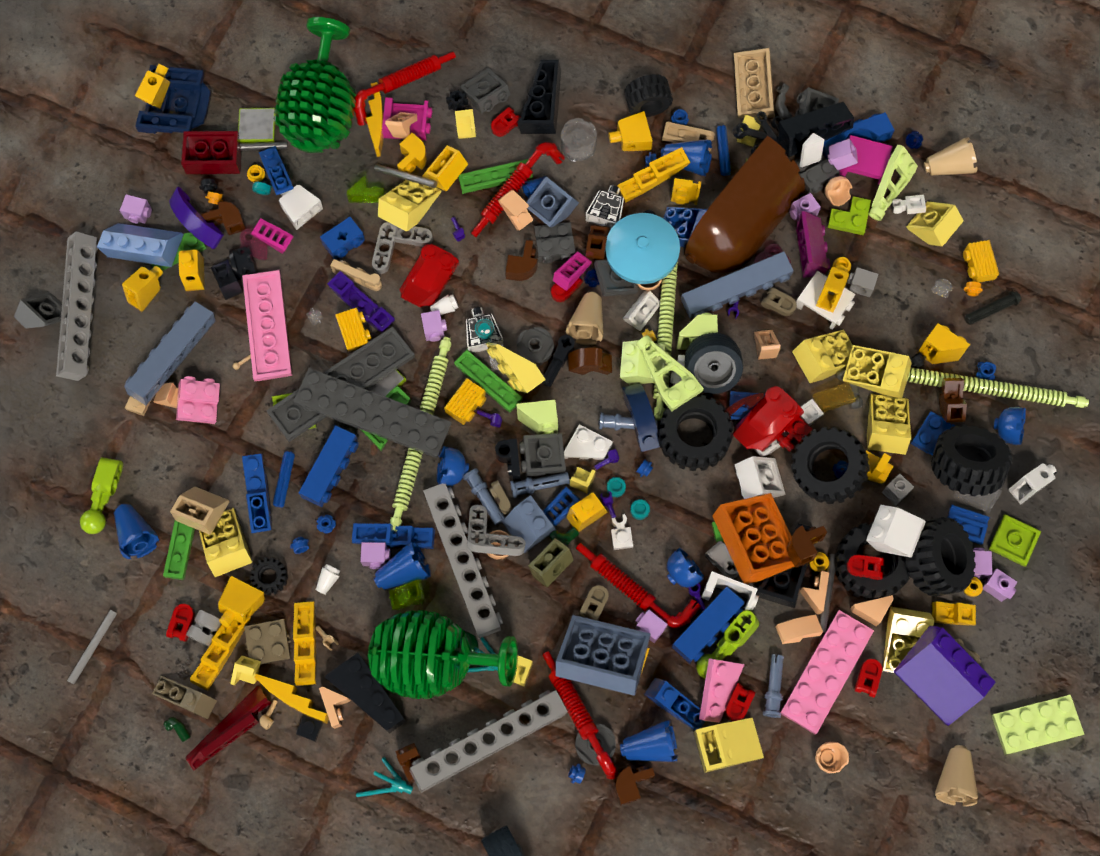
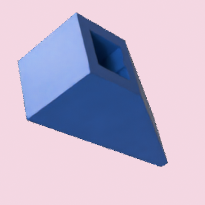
[644,678,705,731]

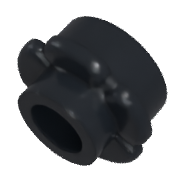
[199,179,218,194]
[910,352,926,368]

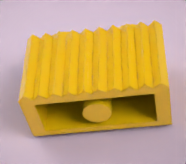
[963,240,999,282]
[335,308,372,352]
[444,378,486,425]

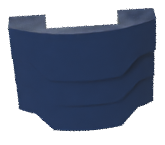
[136,65,211,134]

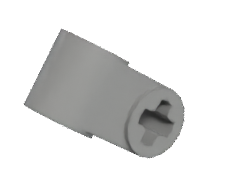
[705,541,739,579]

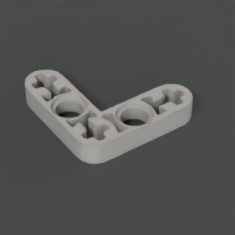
[372,222,433,274]
[467,505,526,556]

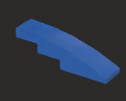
[352,523,435,549]

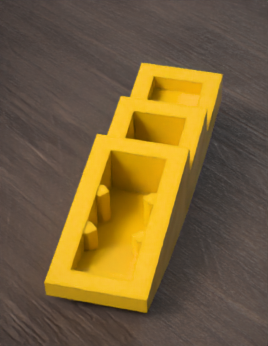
[366,82,384,157]
[617,147,690,203]
[293,601,316,686]
[190,617,251,691]
[254,674,329,724]

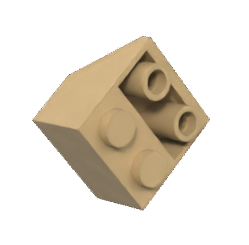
[170,487,230,535]

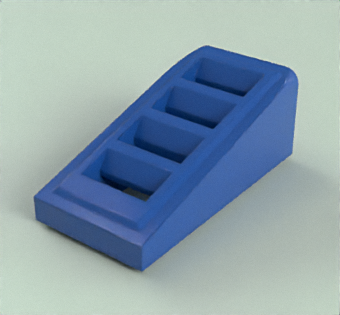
[543,487,581,527]

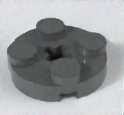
[517,327,554,366]
[575,724,616,766]

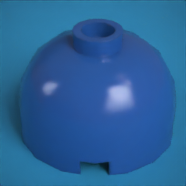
[994,407,1026,445]
[437,446,469,486]
[667,548,704,588]

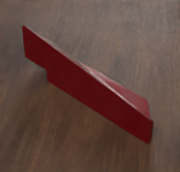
[186,686,271,770]

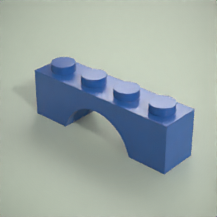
[822,112,895,159]

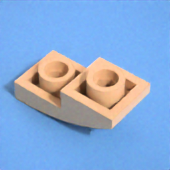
[775,615,823,644]

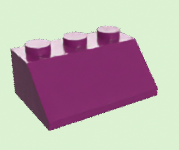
[796,211,830,278]

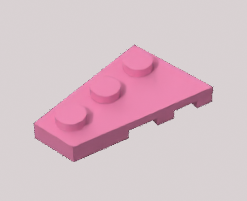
[699,658,745,723]

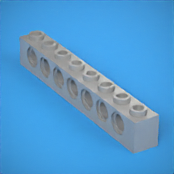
[56,231,98,381]
[423,484,503,639]
[409,690,568,793]

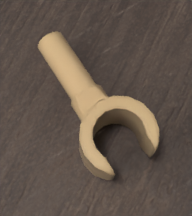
[315,626,339,651]
[260,700,278,730]

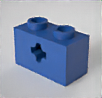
[320,217,365,260]

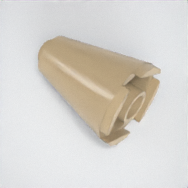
[924,137,977,176]
[566,292,603,345]
[935,745,978,806]

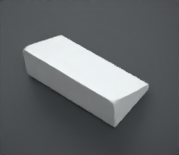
[799,133,824,167]
[623,291,660,331]

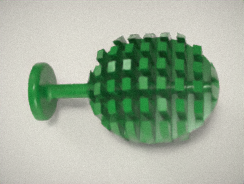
[273,17,356,153]
[368,610,518,699]

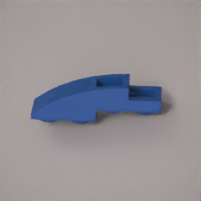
[258,146,294,195]
[242,454,272,533]

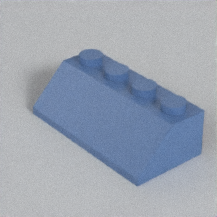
[97,223,184,267]

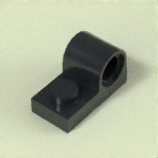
[211,260,243,300]
[495,439,521,481]

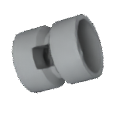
[186,610,221,647]

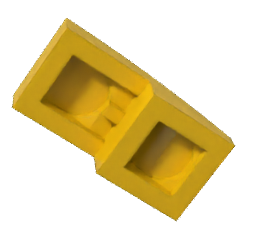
[932,601,976,626]

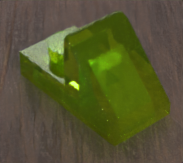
[347,175,385,203]
[389,579,424,610]

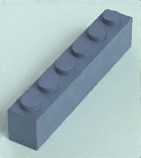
[681,251,794,319]
[124,302,215,406]

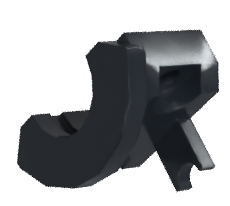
[229,246,258,281]

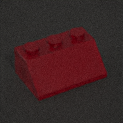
[181,131,241,174]

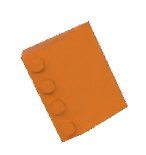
[713,493,795,584]

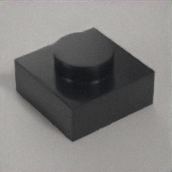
[296,715,323,742]

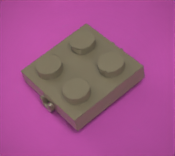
[244,619,291,665]

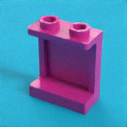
[382,97,432,141]
[839,135,893,185]

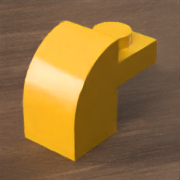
[397,133,427,174]
[866,450,893,483]

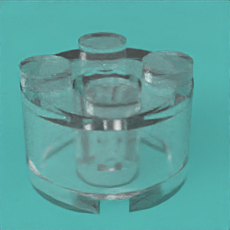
[561,118,597,162]

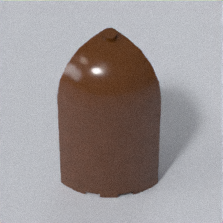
[685,136,805,273]

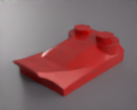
[400,244,459,307]
[733,386,804,452]

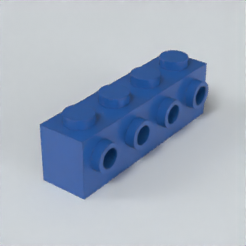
[299,425,359,507]
[672,587,745,664]

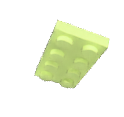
[991,695,1085,755]

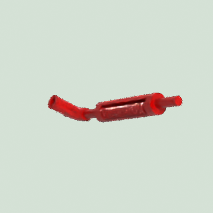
[353,51,456,126]
[471,142,565,237]
[576,543,701,628]
[542,651,618,779]

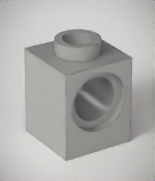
[847,267,878,298]
[882,474,914,506]

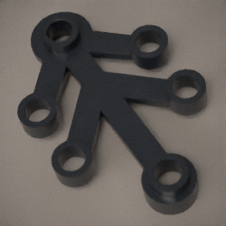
[733,111,783,154]

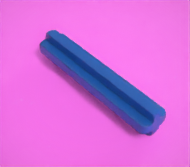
[716,125,731,176]
[273,451,295,508]

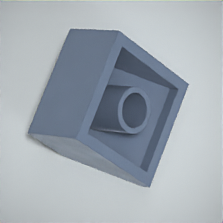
[526,177,579,228]
[502,495,556,553]

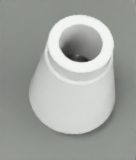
[430,294,459,315]
[315,564,340,595]

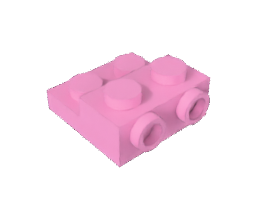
[176,376,220,424]

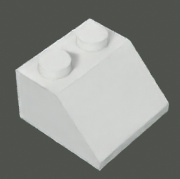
[735,456,786,499]
[866,505,926,557]

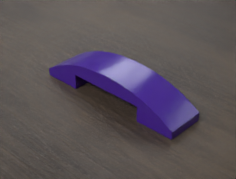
[169,187,223,249]
[327,271,395,333]

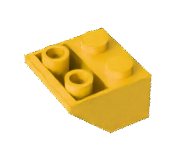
[422,145,468,191]
[917,323,970,364]

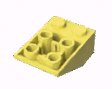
[378,180,441,231]
[792,330,853,383]
[486,342,545,393]
[843,345,912,399]
[867,394,911,455]
[199,508,252,577]
[883,607,934,672]
[693,718,764,773]

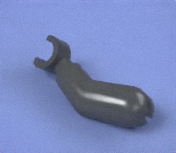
[775,83,792,120]
[837,369,863,409]

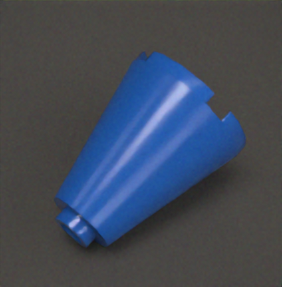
[661,139,712,176]
[114,504,159,559]
[374,542,431,590]
[620,720,678,762]

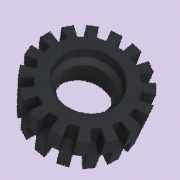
[250,557,288,595]

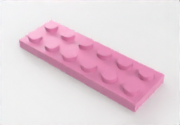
[242,270,292,381]
[780,610,874,735]

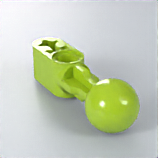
[80,457,123,534]
[696,610,759,679]

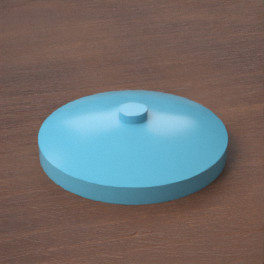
[605,213,680,284]

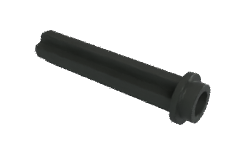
[965,291,1021,325]

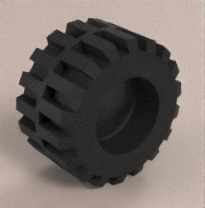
[624,74,673,117]

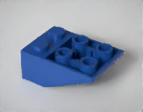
[663,207,708,248]

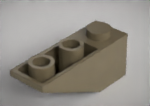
[152,676,217,719]

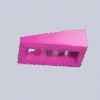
[251,218,294,254]
[553,251,592,291]

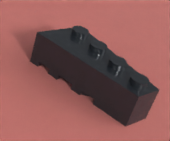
[518,60,561,134]
[778,102,854,158]
[757,523,814,608]
[324,653,406,734]

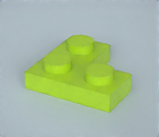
[827,196,871,235]

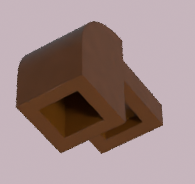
[201,202,246,235]
[586,225,609,260]
[506,240,538,281]
[568,348,612,375]
[939,378,967,422]
[787,525,827,568]
[395,743,421,784]
[615,766,655,806]

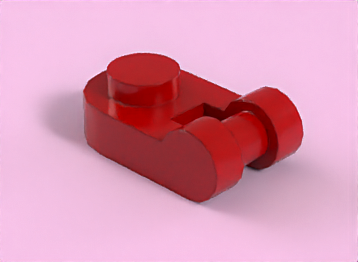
[491,107,521,137]
[551,271,583,302]
[847,555,884,580]
[166,604,195,642]
[854,659,882,698]
[725,683,756,721]

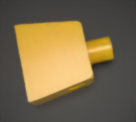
[135,64,170,109]
[608,111,652,151]
[179,250,205,291]
[816,265,849,313]
[122,266,163,312]
[566,492,608,532]
[218,576,265,627]

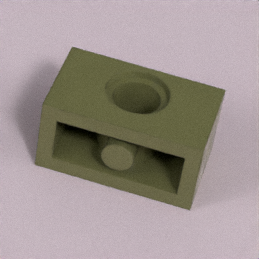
[528,538,574,587]

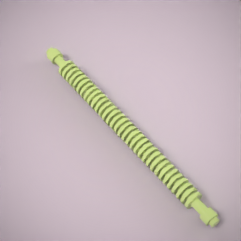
[653,230,678,421]
[389,337,451,532]
[907,367,1089,408]

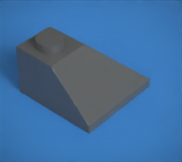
[14,292,62,329]

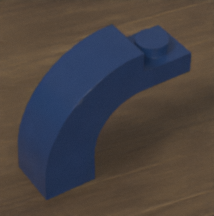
[622,383,660,452]

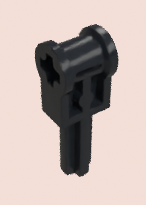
[542,335,575,387]

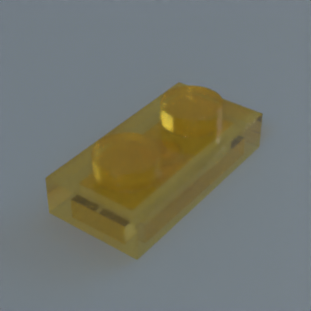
[812,382,856,412]

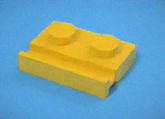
[671,178,701,205]

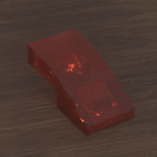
[725,393,765,416]

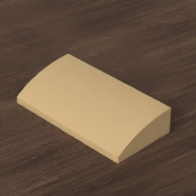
[734,48,775,119]

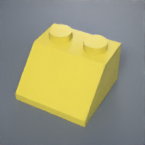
[906,201,964,247]

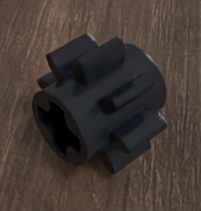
[446,89,469,111]

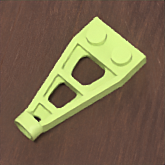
[869,145,918,221]
[636,335,704,412]

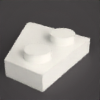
[564,424,613,460]

